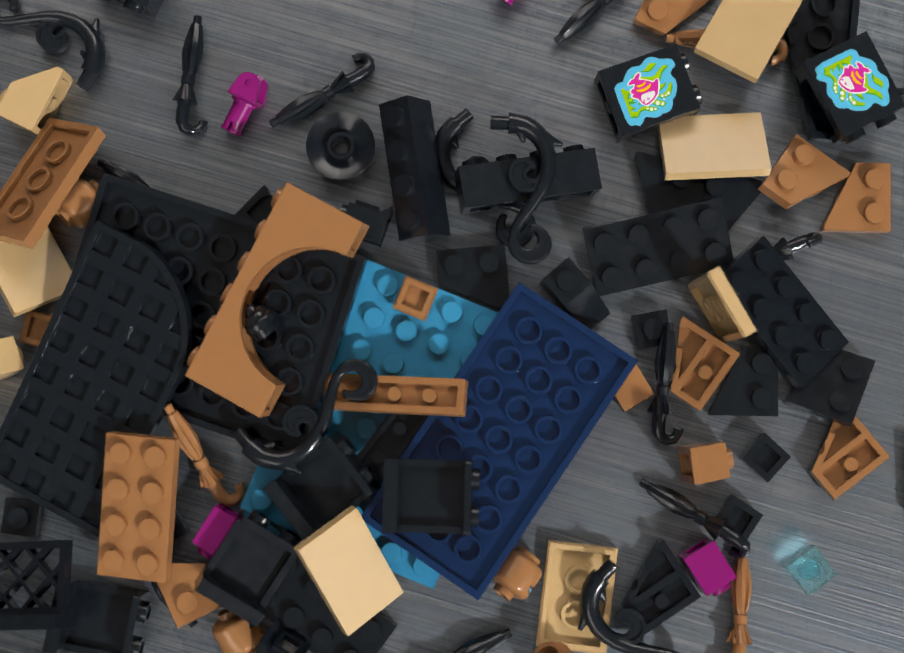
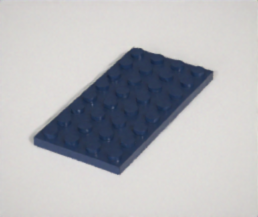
[361,282,638,600]

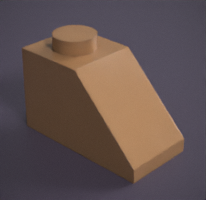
[677,441,734,485]

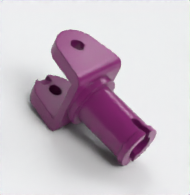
[221,72,269,137]

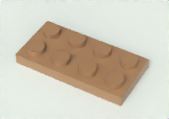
[0,118,106,249]
[97,431,180,583]

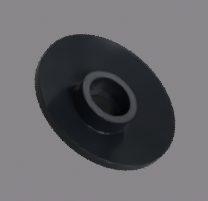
[306,112,375,180]

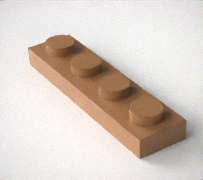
[324,373,468,417]

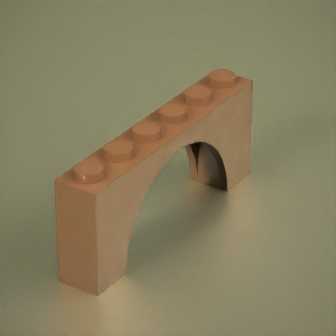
[185,182,370,418]

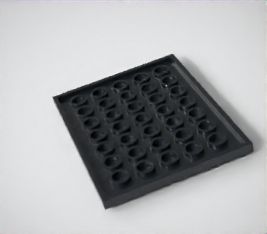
[72,173,368,450]

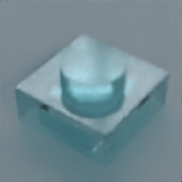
[784,544,837,596]

